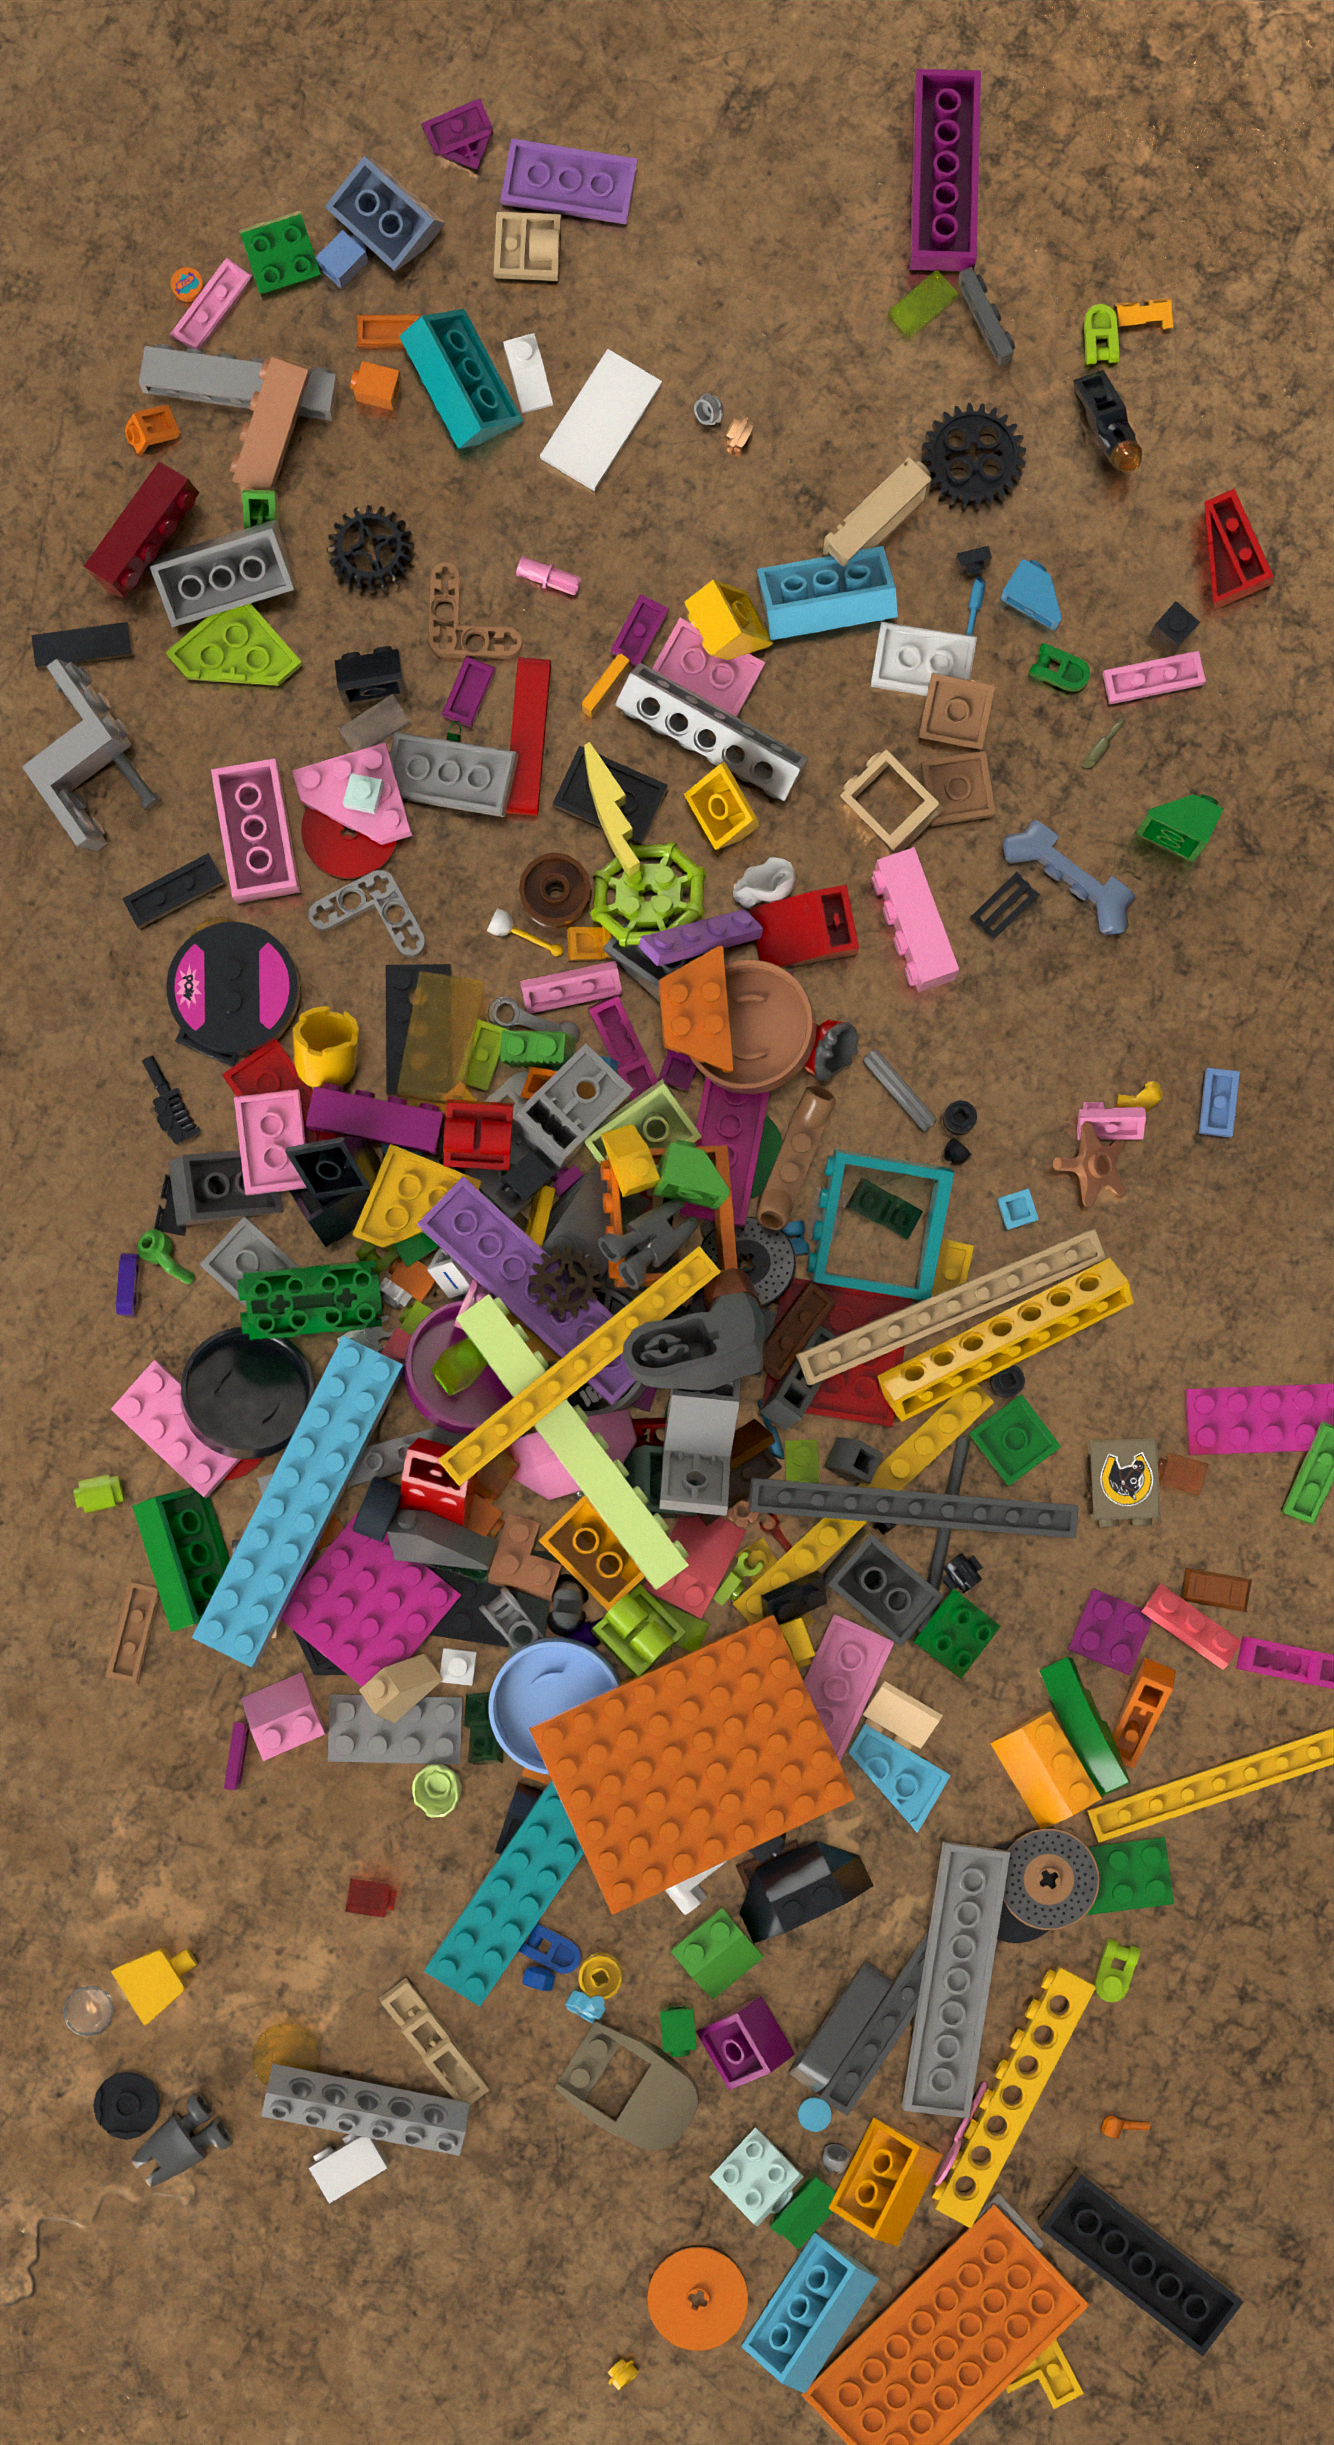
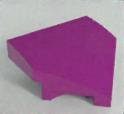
[421,98,493,170]

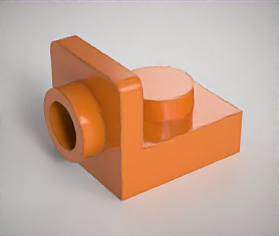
[125,404,181,454]

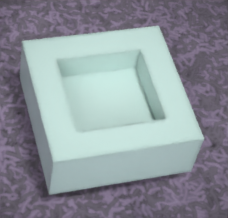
[343,773,384,814]

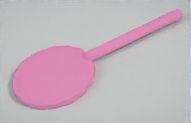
[934,2081,988,2186]

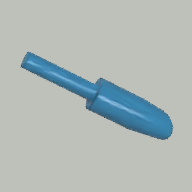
[966,576,986,636]
[757,1399,784,1459]

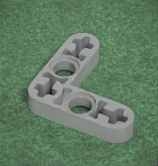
[308,870,426,958]

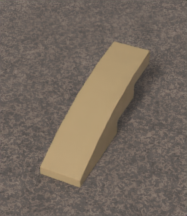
[379,1978,489,2105]

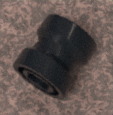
[942,1100,977,1136]
[990,1365,1025,1398]

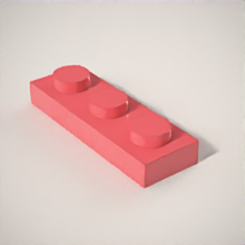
[1141,1583,1242,1670]

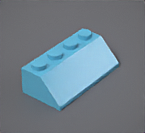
[756,546,898,640]
[741,2232,879,2393]

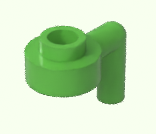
[137,1229,195,1284]

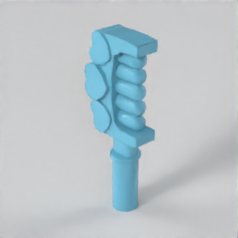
[565,1990,606,2023]

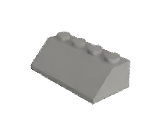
[150,519,295,627]

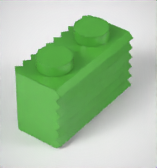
[500,1030,575,1069]

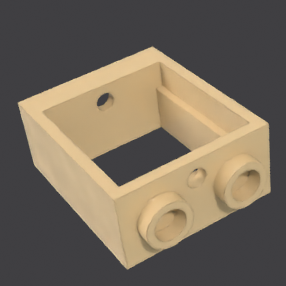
[840,749,945,853]

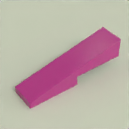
[587,995,658,1101]
[1236,1636,1334,1689]

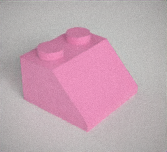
[241,1672,329,1761]

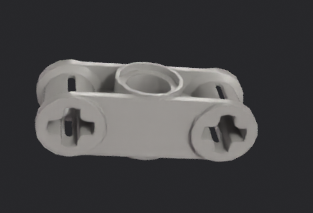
[479,1586,545,1651]

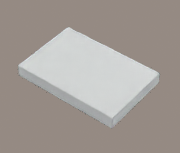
[871,622,977,696]

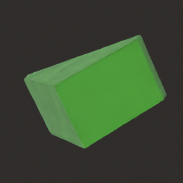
[242,490,280,529]

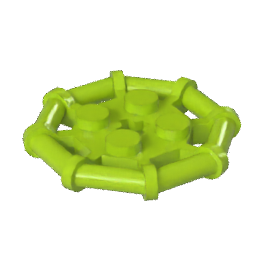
[590,841,707,948]

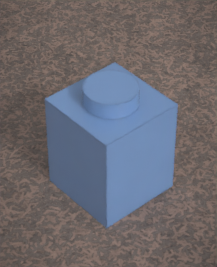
[316,230,368,289]

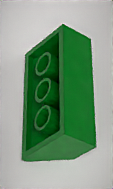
[132,1487,230,1633]

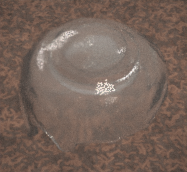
[63,1986,115,2038]

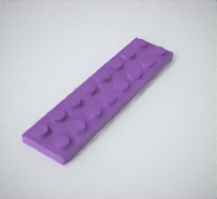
[417,1177,637,1406]

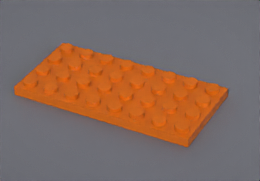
[801,2203,1090,2445]

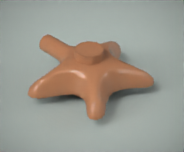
[1053,1122,1126,1208]

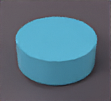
[798,2096,832,2132]

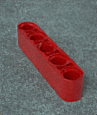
[506,657,551,816]

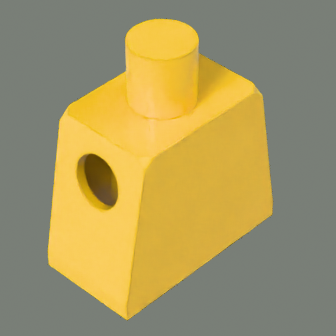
[111,1947,198,2026]

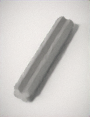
[863,1049,937,1131]

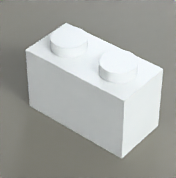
[309,2134,390,2203]

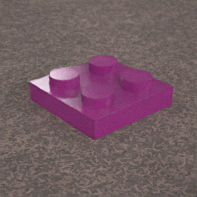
[1067,1588,1152,1676]

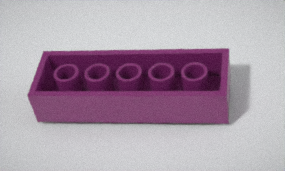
[910,69,981,271]

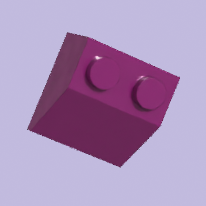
[696,1996,795,2090]

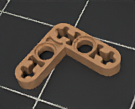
[428,562,523,659]

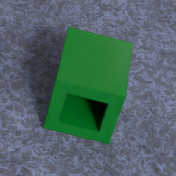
[660,2005,697,2057]

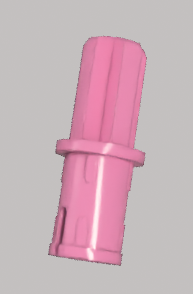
[516,556,581,595]

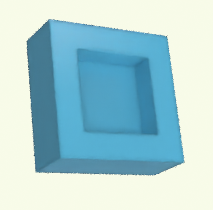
[997,1189,1039,1231]

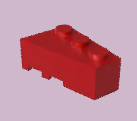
[1204,488,1274,611]

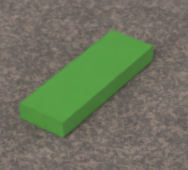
[1282,1421,1334,1525]

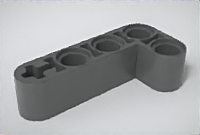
[788,1961,893,2093]

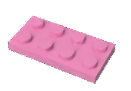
[111,1360,241,1498]
[803,1614,894,1762]

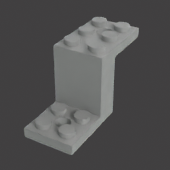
[22,659,132,851]
[464,1043,634,1220]
[659,1378,741,1516]

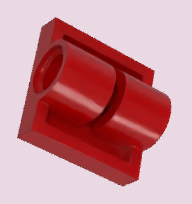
[443,1099,514,1171]

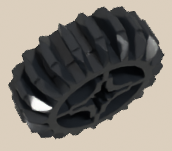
[327,505,415,593]

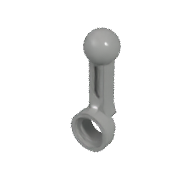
[487,997,580,1044]

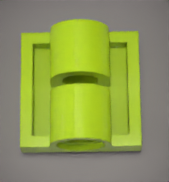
[591,1584,686,1678]

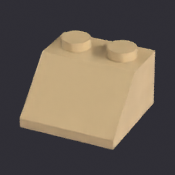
[862,1679,943,1751]

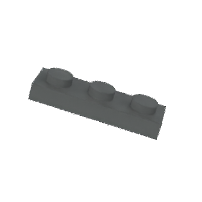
[958,267,1015,367]

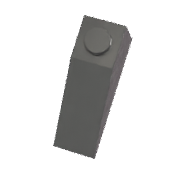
[759,1325,836,1431]
[387,1508,499,1570]

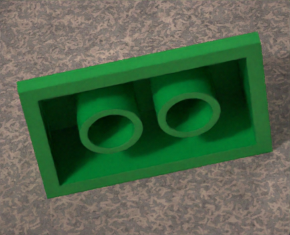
[1135,794,1224,862]

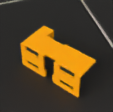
[1114,297,1173,329]

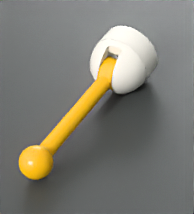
[487,908,564,957]

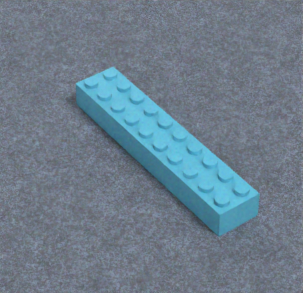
[192,1335,405,1668]

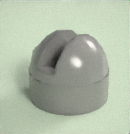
[822,2144,851,2174]

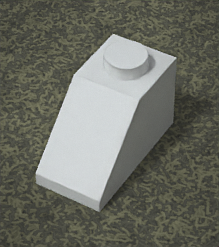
[503,333,553,414]

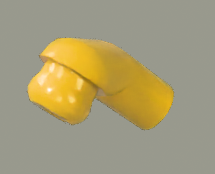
[1116,1081,1163,1113]

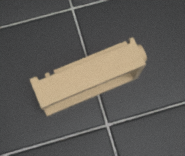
[823,457,932,567]

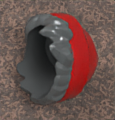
[804,1019,859,1082]

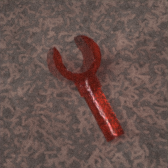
[759,1514,792,1552]

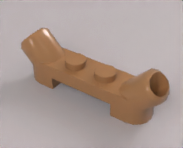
[756,1085,836,1231]

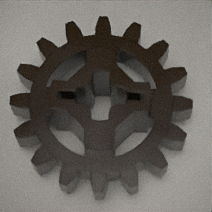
[529,1246,601,1320]

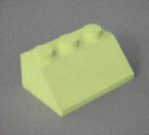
[584,1079,702,1169]

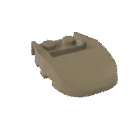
[554,2018,699,2150]

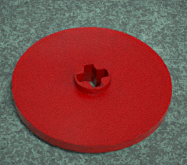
[301,807,398,879]

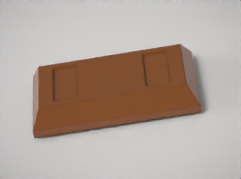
[1181,1568,1252,1612]

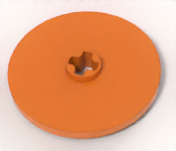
[647,2247,748,2351]

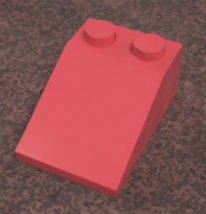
[643,1517,747,1619]

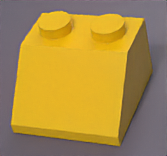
[684,579,773,660]
[684,762,760,850]

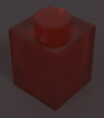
[345,1876,397,1918]

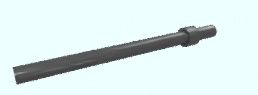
[917,1437,971,1632]

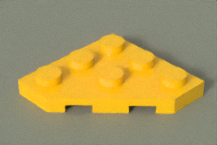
[352,1144,482,1249]

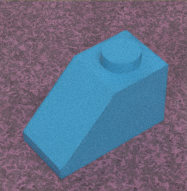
[1000,559,1062,632]

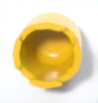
[293,1006,359,1088]

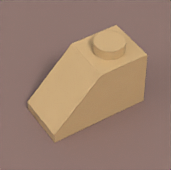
[359,1654,443,1723]

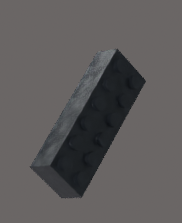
[1037,2168,1244,2357]

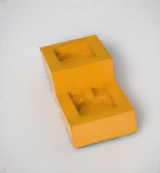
[567,925,623,961]

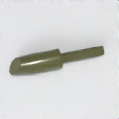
[1083,717,1125,768]

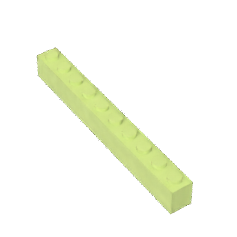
[456,1294,689,1590]

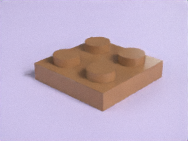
[918,672,995,750]
[921,751,996,827]

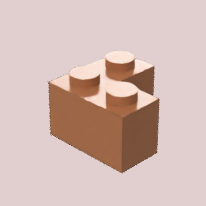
[488,1513,562,1602]

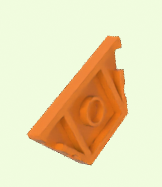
[658,946,733,1073]

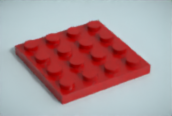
[762,1278,912,1427]

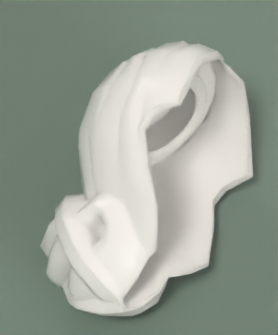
[733,857,796,909]

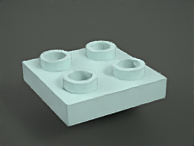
[710,2128,804,2226]

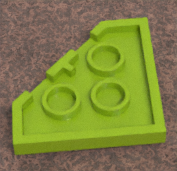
[165,603,303,686]

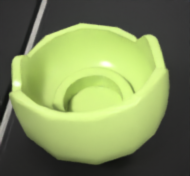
[412,1764,462,1817]

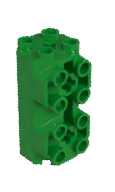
[237,1259,382,1340]

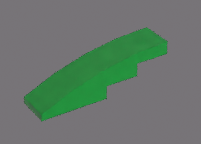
[1040,1657,1131,1797]

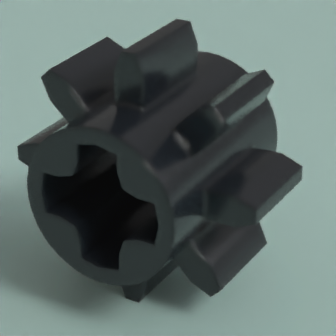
[942,1553,983,1594]

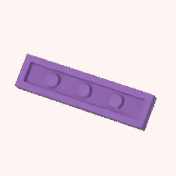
[638,909,764,966]

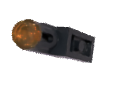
[1073,370,1142,472]

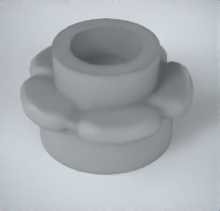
[694,393,724,425]

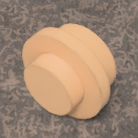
[726,415,753,448]

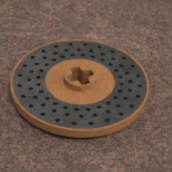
[1003,1829,1099,1930]

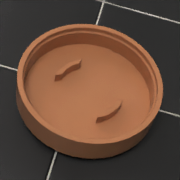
[691,960,817,1094]

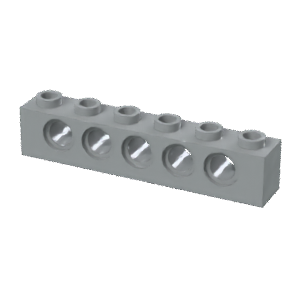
[615,663,809,801]
[261,2064,470,2156]

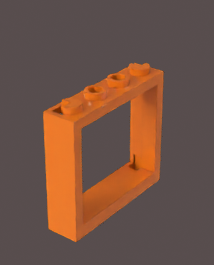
[600,1145,738,1288]

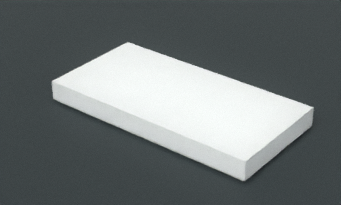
[540,349,662,492]

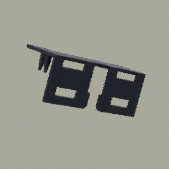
[154,1174,187,1236]

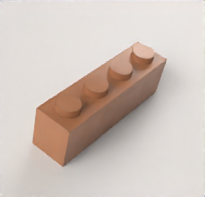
[230,354,313,491]

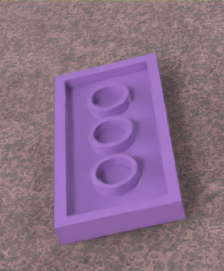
[500,138,638,224]

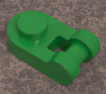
[1028,643,1090,692]

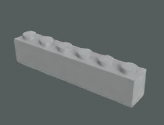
[139,344,339,421]

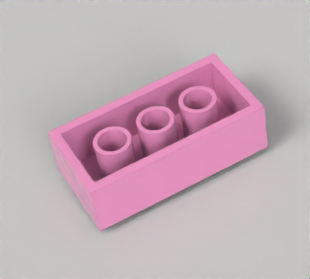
[211,758,301,904]
[871,847,959,993]

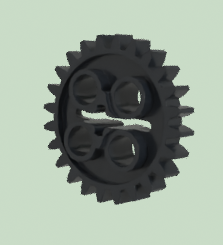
[921,403,1026,509]

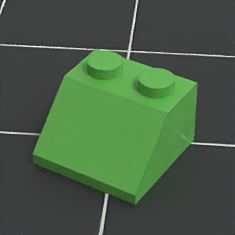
[653,1140,730,1210]
[670,1905,764,2000]

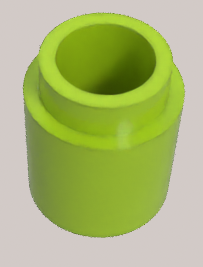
[73,1474,124,1513]

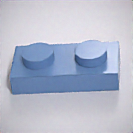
[1199,1068,1240,1138]

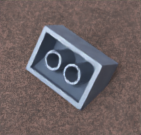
[325,156,446,271]

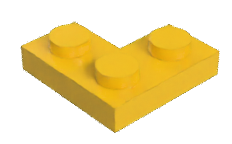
[1006,2339,1084,2409]

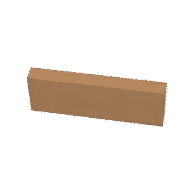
[105,1580,160,1685]

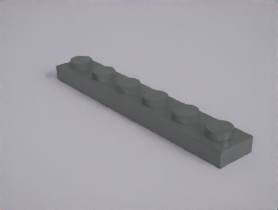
[819,1929,929,2117]

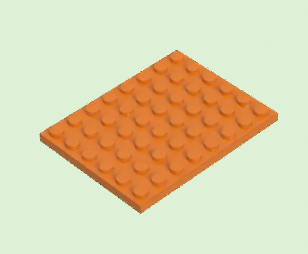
[528,1614,856,1915]

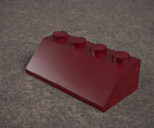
[84,461,200,598]

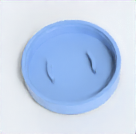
[489,1637,621,1775]

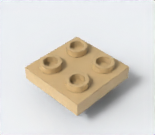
[493,212,561,281]

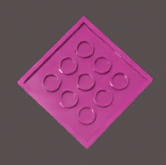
[281,1511,461,1687]

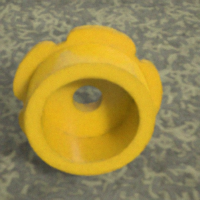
[608,2359,639,2391]

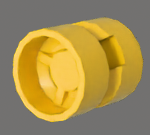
[578,1951,623,1999]

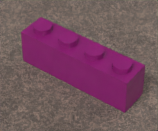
[306,1083,446,1155]

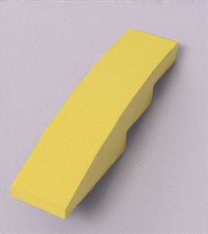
[584,742,640,877]

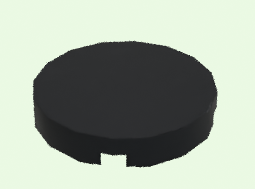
[93,2070,162,2140]

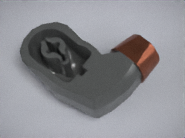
[623,1268,766,1390]

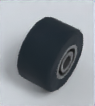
[353,1476,402,1542]

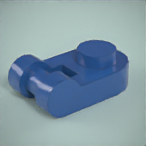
[518,1922,581,1974]

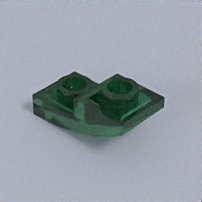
[846,1178,923,1240]
[464,1692,504,1765]

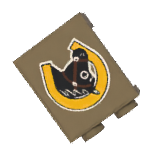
[1087,1438,1161,1527]

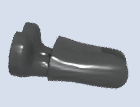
[598,1198,699,1290]
[547,1574,589,1636]
[131,2093,233,2187]

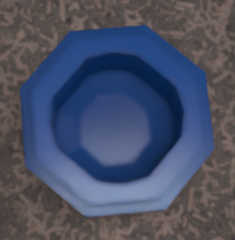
[522,1966,556,1992]

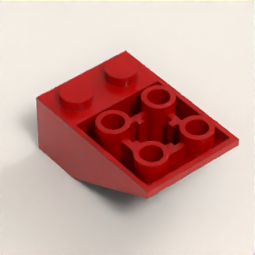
[749,884,859,969]
[400,1437,479,1528]

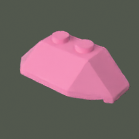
[505,1409,637,1500]

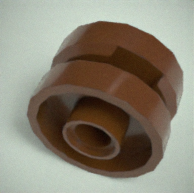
[519,852,592,931]

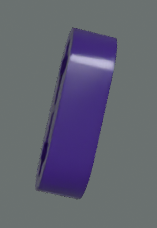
[116,1253,140,1316]

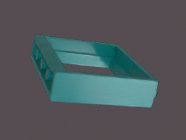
[807,1148,954,1300]

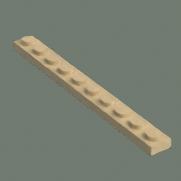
[796,1229,1107,1385]

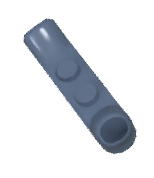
[1003,819,1136,935]

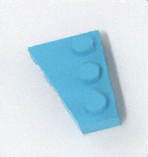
[848,1723,951,1833]

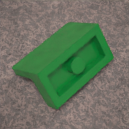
[769,2172,836,2249]

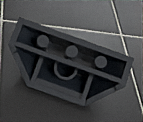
[739,1840,874,1944]

